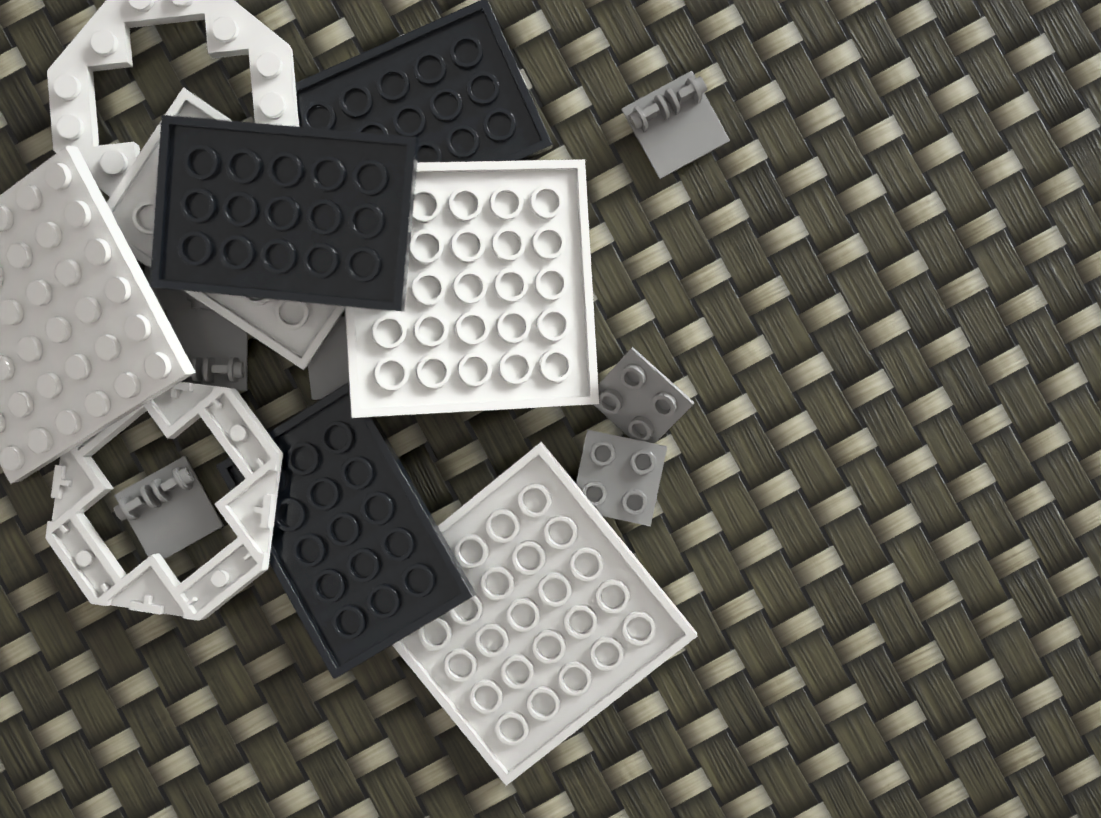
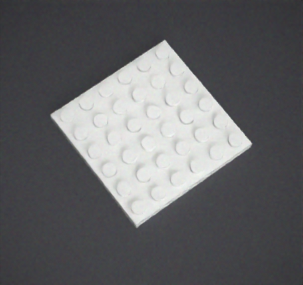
[0,147,196,484]
[345,159,599,418]
[392,442,697,786]

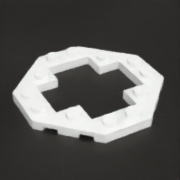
[47,0,299,197]
[45,382,283,621]

